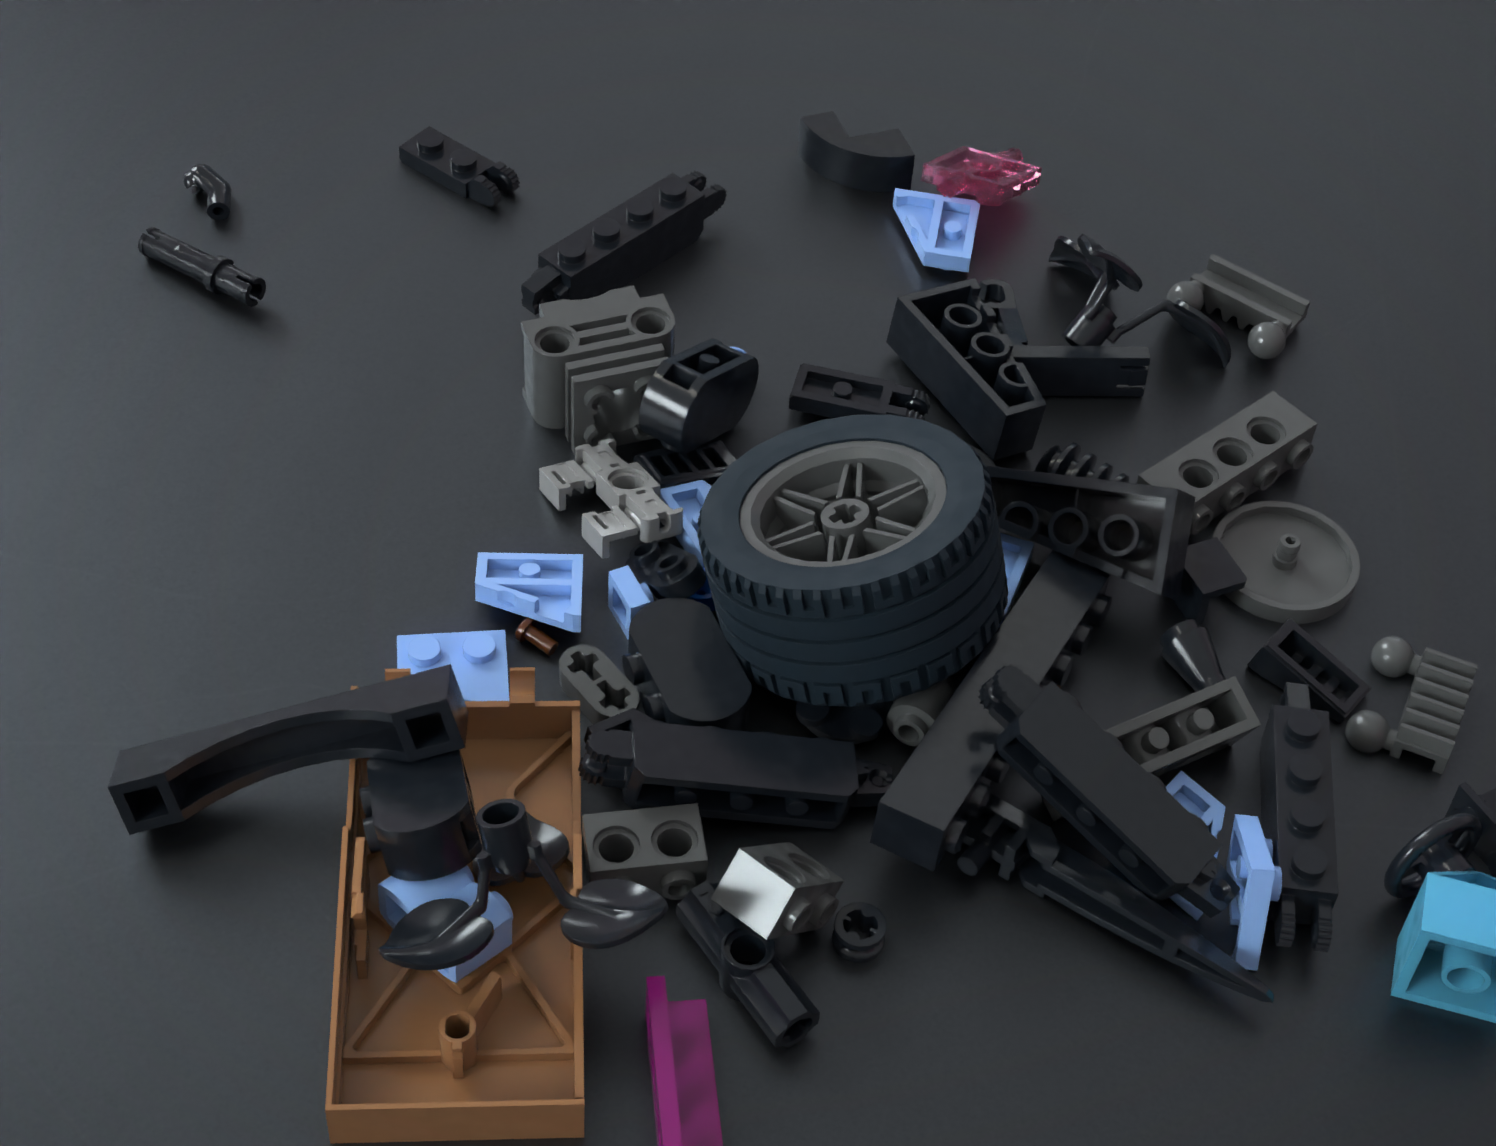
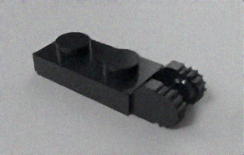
[399,126,520,207]
[789,363,931,421]

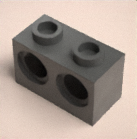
[582,803,708,900]
[711,842,844,940]

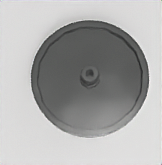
[1212,501,1360,624]

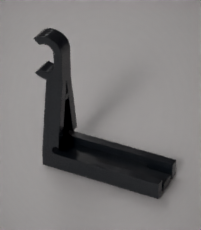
[979,279,1151,397]

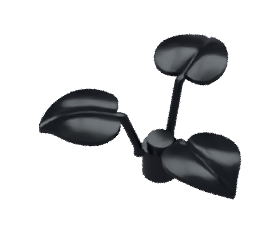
[1049,234,1231,368]
[378,799,668,970]

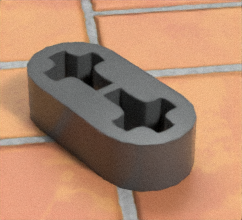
[559,645,639,724]

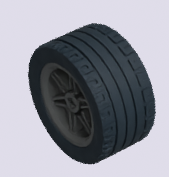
[697,414,1008,707]

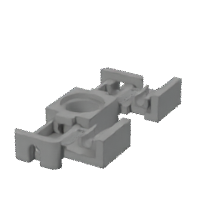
[539,439,683,559]

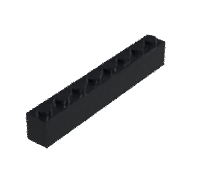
[870,550,1112,872]

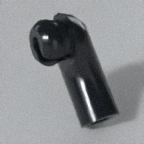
[183,164,231,220]

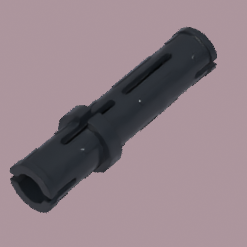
[138,227,266,307]

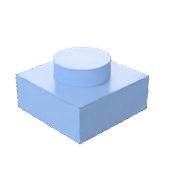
[608,565,654,639]

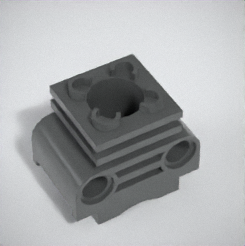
[521,285,676,455]

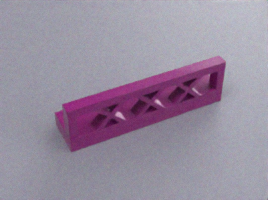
[645,975,723,1146]

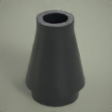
[1160,619,1226,692]

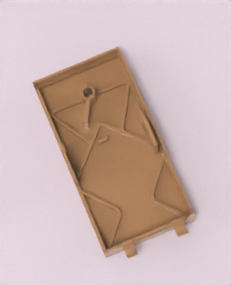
[325,667,584,1144]

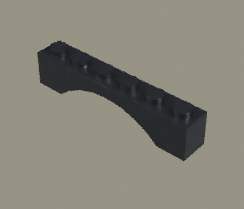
[108,664,469,835]

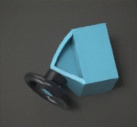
[1384,813,1496,1023]

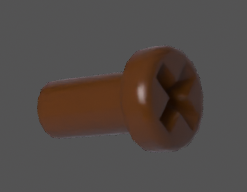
[515,618,559,656]

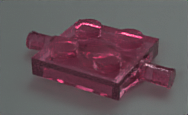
[921,146,1042,206]

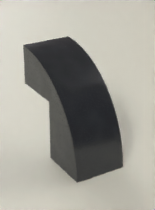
[797,111,915,192]

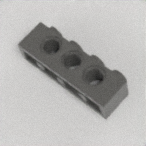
[1136,391,1318,535]
[1039,676,1261,822]

